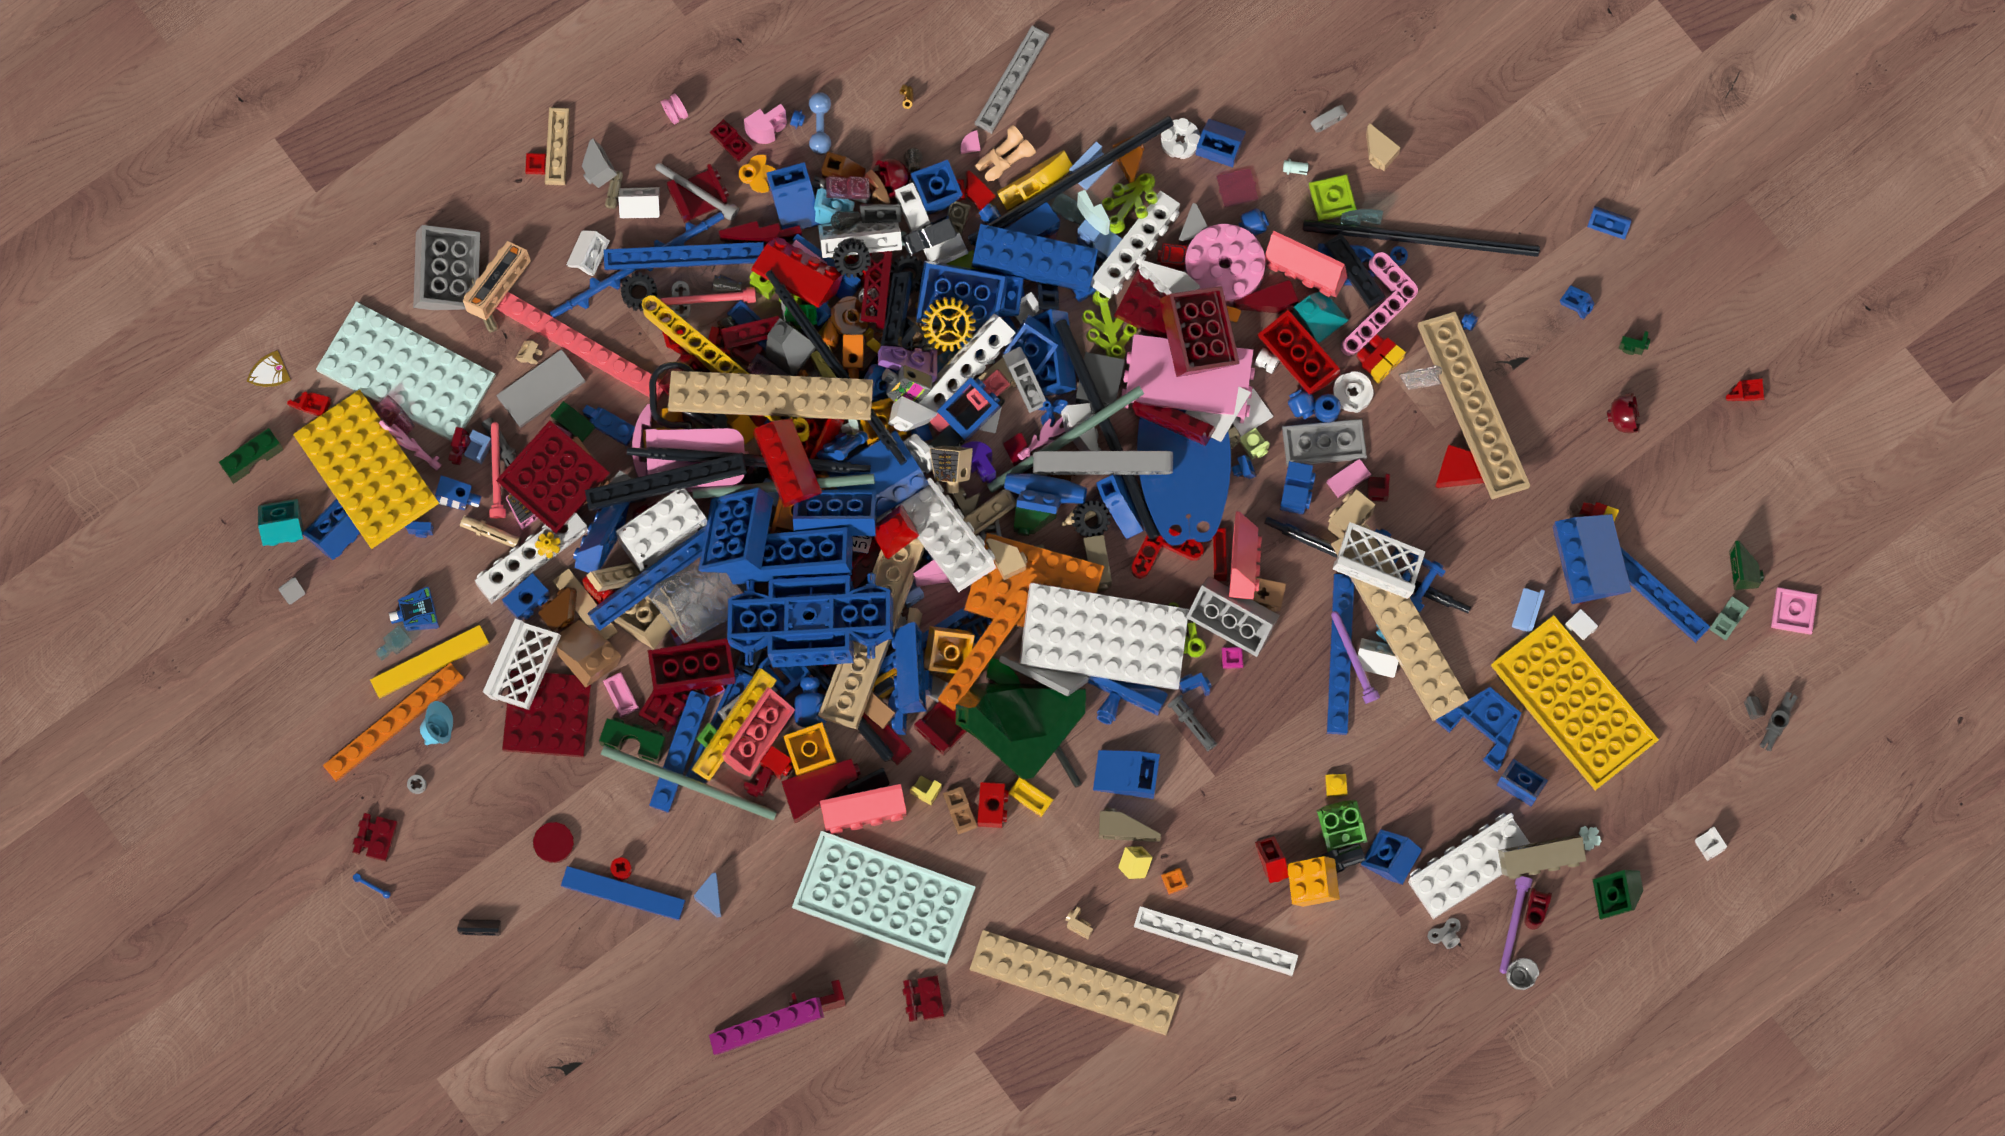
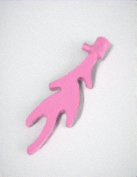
[1018,417,1065,460]
[379,420,442,471]

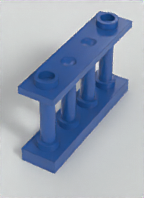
[1374,528,1446,614]

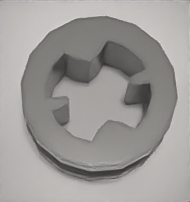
[407,775,427,794]

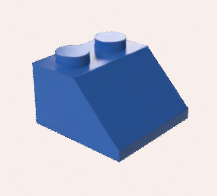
[911,160,963,216]
[1004,315,1059,375]
[1361,829,1422,885]

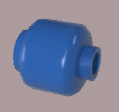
[1238,208,1269,236]
[1287,388,1316,419]
[1314,394,1341,423]

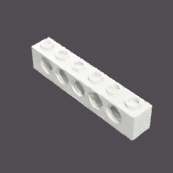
[1090,191,1180,299]
[918,314,1015,414]
[475,513,588,604]

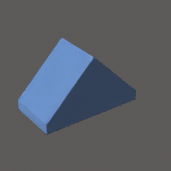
[694,873,721,918]

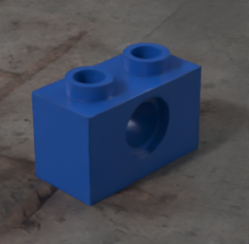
[502,573,550,620]

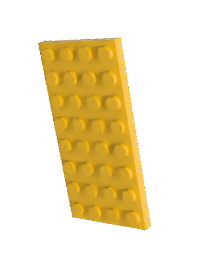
[293,390,439,549]
[1491,615,1659,791]

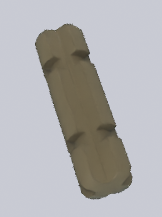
[605,170,623,209]

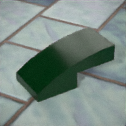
[550,401,596,442]

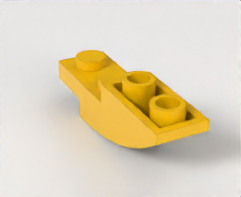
[997,150,1073,210]

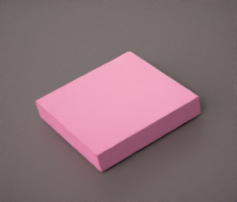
[1771,587,1818,635]

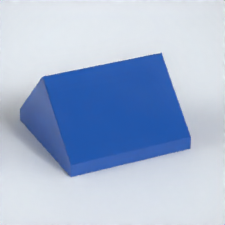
[1497,759,1548,807]

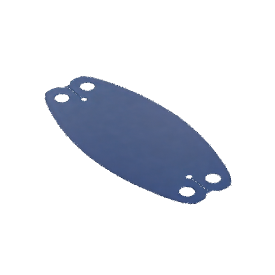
[1137,408,1231,545]

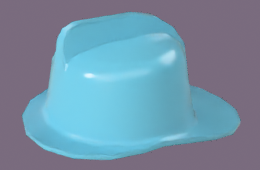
[420,701,453,745]

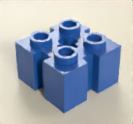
[1280,461,1316,515]

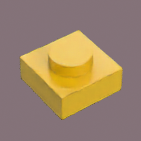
[1325,774,1347,797]

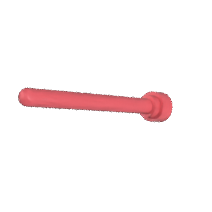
[660,287,756,305]
[489,422,506,519]

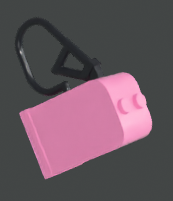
[646,362,749,493]

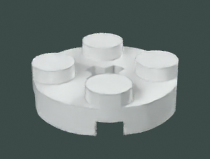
[1161,118,1200,159]
[1333,371,1373,413]
[903,434,934,474]

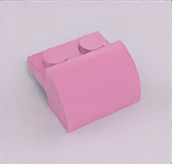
[744,104,787,144]

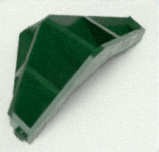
[956,683,1086,780]

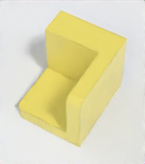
[910,776,942,805]
[1119,846,1153,879]

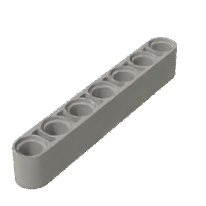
[1033,451,1173,475]

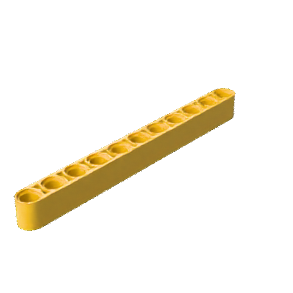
[642,295,809,442]

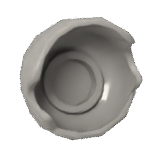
[1506,958,1539,990]

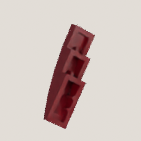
[719,221,802,245]

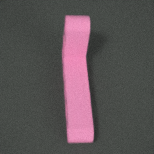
[1340,252,1418,356]

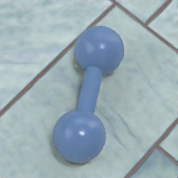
[809,92,832,154]

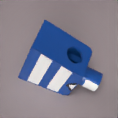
[435,475,482,510]

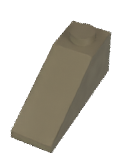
[1099,808,1161,842]

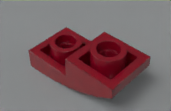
[709,119,753,162]

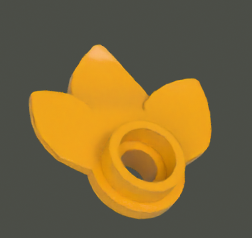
[739,155,776,193]

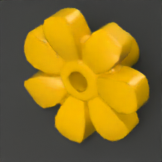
[535,532,561,558]

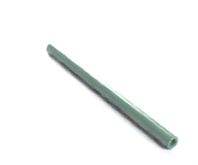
[987,386,1144,493]
[693,474,875,499]
[601,745,777,821]

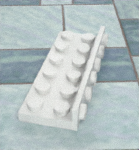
[895,478,996,592]
[1408,813,1530,919]

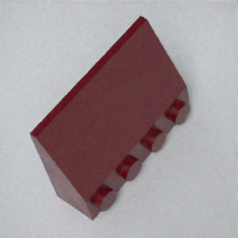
[1159,286,1240,377]

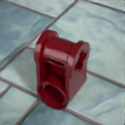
[1524,887,1552,930]

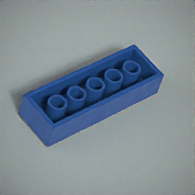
[971,224,1098,293]
[727,527,853,584]

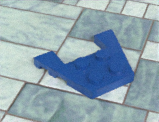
[1435,687,1521,772]

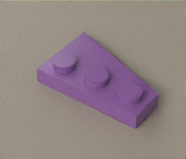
[878,346,937,382]

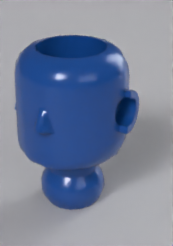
[794,677,827,727]

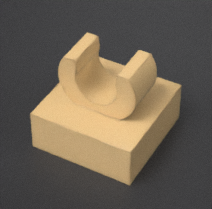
[515,341,542,364]

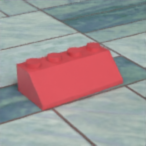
[1265,231,1347,297]
[1229,511,1262,599]
[722,687,795,777]
[820,784,907,834]

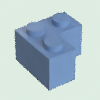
[1077,219,1122,263]

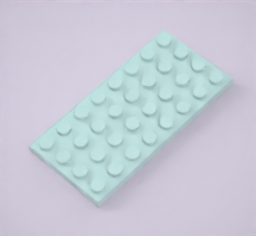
[316,302,496,442]
[792,831,976,964]

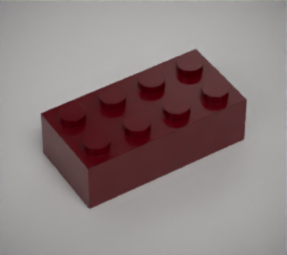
[647,638,735,696]

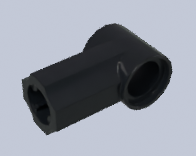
[1321,844,1365,873]

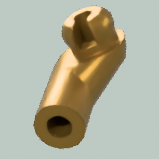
[899,84,913,109]

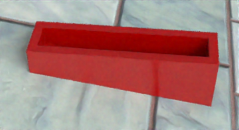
[1213,528,1227,581]

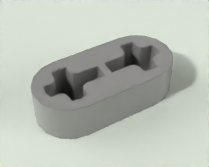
[1311,105,1348,133]
[671,281,691,319]

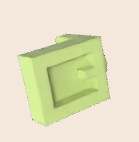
[1240,428,1270,460]

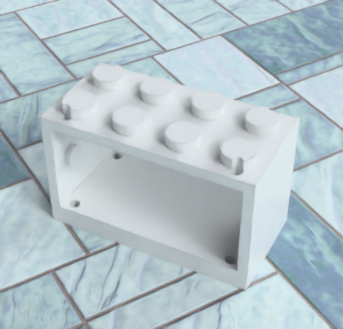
[616,489,707,573]

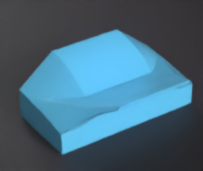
[814,188,855,225]

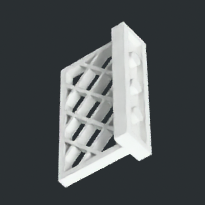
[818,221,902,258]
[1332,522,1425,599]
[483,619,561,710]

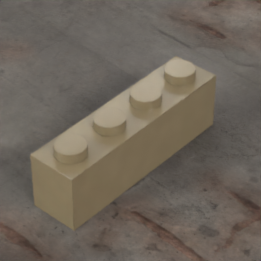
[1498,835,1586,879]

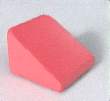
[930,413,950,436]

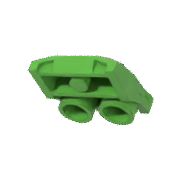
[1316,800,1368,852]

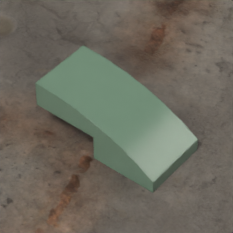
[1709,596,1749,641]

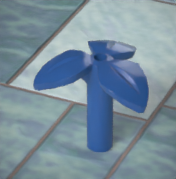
[1038,396,1068,427]

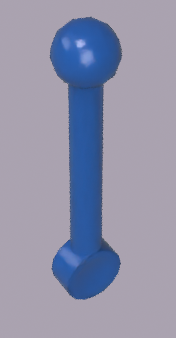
[353,873,391,899]

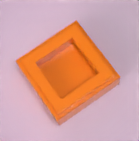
[1161,868,1188,895]

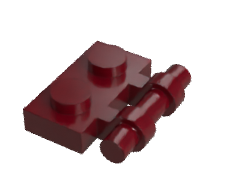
[639,690,689,732]
[352,813,398,862]
[902,975,944,1022]

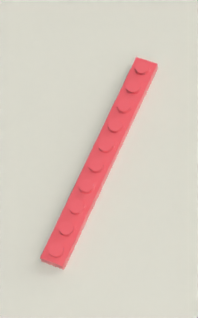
[495,292,664,402]

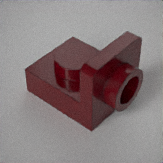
[744,767,773,797]

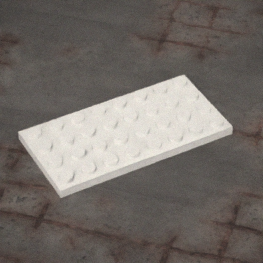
[1019,583,1189,690]

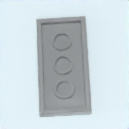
[496,349,585,428]
[1282,419,1367,467]
[999,641,1089,696]

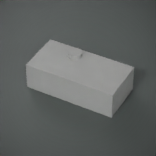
[1186,577,1280,657]

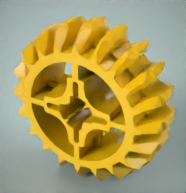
[921,297,976,351]

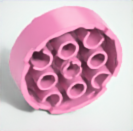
[1184,224,1265,307]

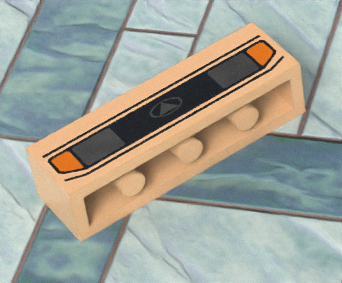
[463,241,531,320]

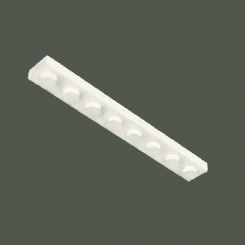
[1134,906,1298,976]

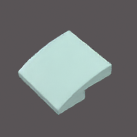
[1077,190,1110,235]

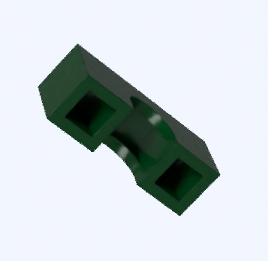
[219,428,283,484]
[599,717,666,764]

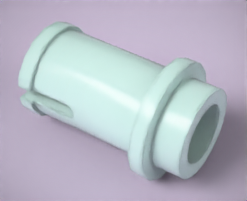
[1283,159,1308,175]

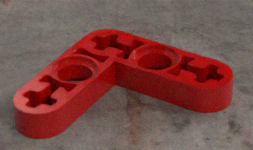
[1131,528,1204,579]

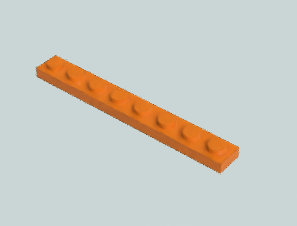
[938,567,1048,711]
[323,663,464,782]

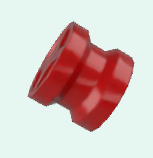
[610,857,632,880]

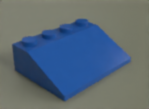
[916,261,1005,336]
[827,430,929,517]
[699,488,774,574]
[1552,514,1631,604]

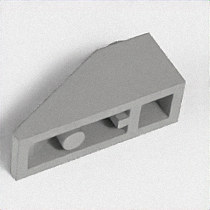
[1002,347,1046,413]

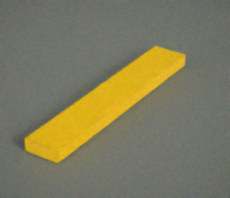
[370,625,489,699]
[691,668,777,782]

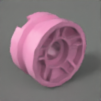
[661,93,688,125]

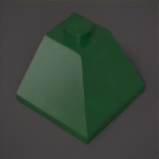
[1014,498,1057,536]
[1729,541,1764,590]
[1593,870,1643,920]

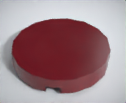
[533,822,574,863]

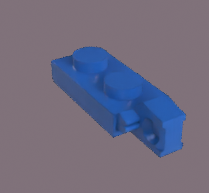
[582,405,635,446]

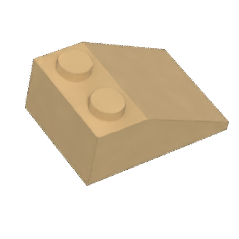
[614,594,679,649]

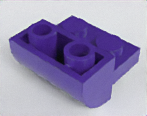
[961,441,996,484]

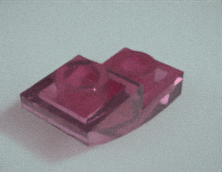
[826,176,869,199]
[374,394,415,435]

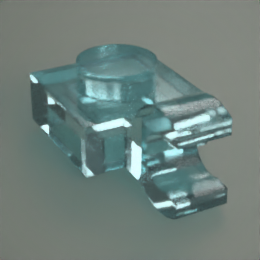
[376,626,412,661]

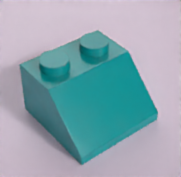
[258,499,303,546]

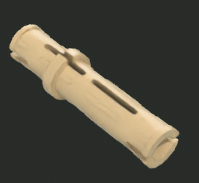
[460,515,521,548]

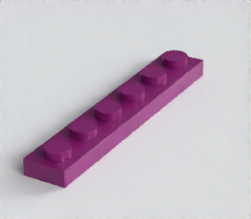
[709,997,825,1055]

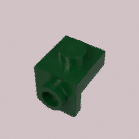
[1618,331,1651,355]

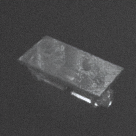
[1399,365,1442,390]

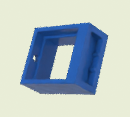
[937,377,1001,441]

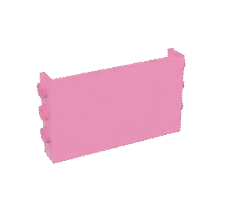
[1121,334,1255,424]

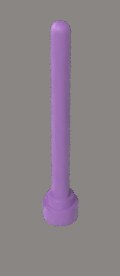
[1331,611,1380,704]
[1500,876,1532,974]

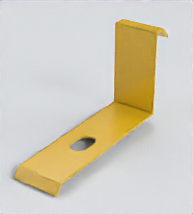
[863,328,881,354]

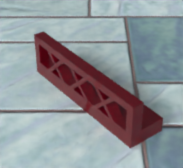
[861,251,892,329]
[1132,401,1215,446]

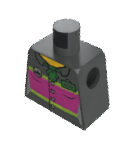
[882,365,932,403]

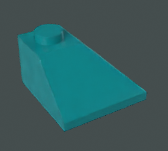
[1293,291,1349,344]

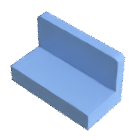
[1069,142,1113,190]
[1511,588,1545,633]

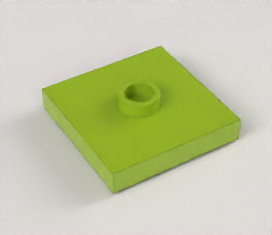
[1308,174,1357,221]

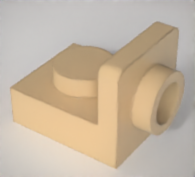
[1066,906,1093,940]

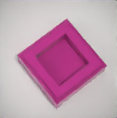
[1222,647,1243,669]

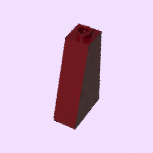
[781,759,861,823]

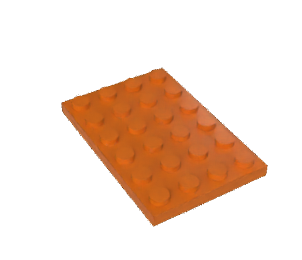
[964,533,1104,628]

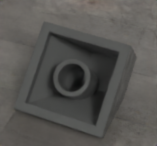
[765,318,816,376]

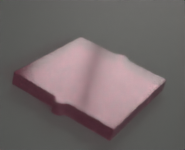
[1216,169,1258,208]

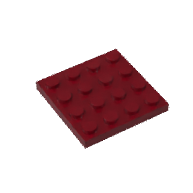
[496,420,611,534]
[502,670,592,758]

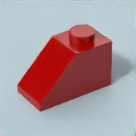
[1255,836,1289,883]

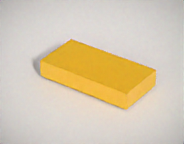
[1008,777,1054,817]

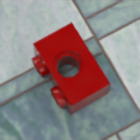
[977,782,1009,828]

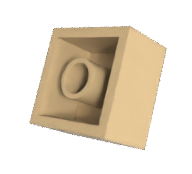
[1328,489,1375,539]

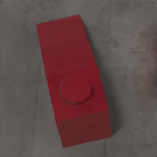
[1233,280,1299,314]

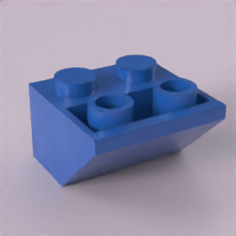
[1196,119,1246,168]

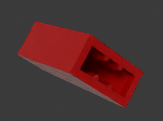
[1435,445,1484,488]

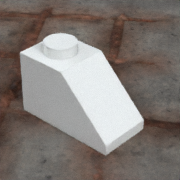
[888,396,937,432]

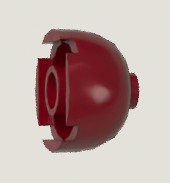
[875,158,911,198]
[1607,392,1640,433]

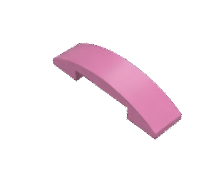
[632,404,652,477]

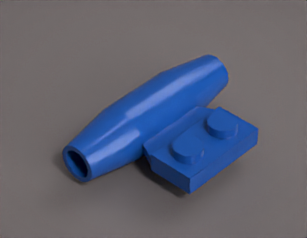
[1004,473,1087,514]

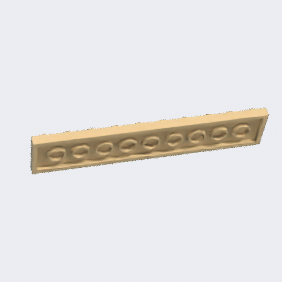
[1417,312,1530,499]
[668,371,873,420]
[1331,524,1469,721]
[818,539,925,729]
[970,930,1179,1035]

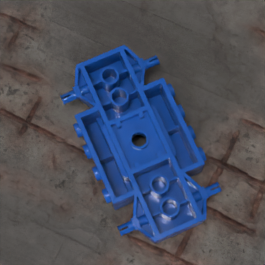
[727,573,894,668]

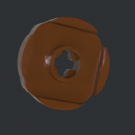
[831,296,871,336]

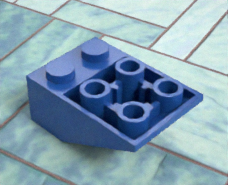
[766,162,821,230]
[1093,750,1160,799]

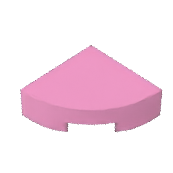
[961,130,980,154]

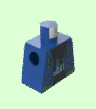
[389,587,439,631]

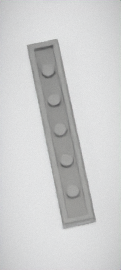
[975,25,1049,134]

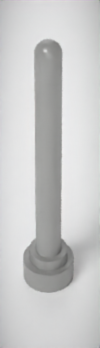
[655,163,739,221]

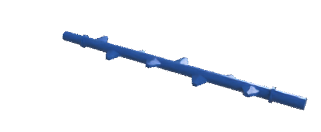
[550,212,724,318]

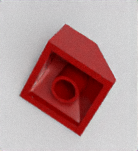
[874,505,920,559]

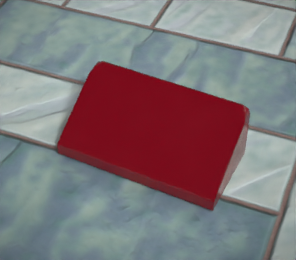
[1003,433,1033,474]

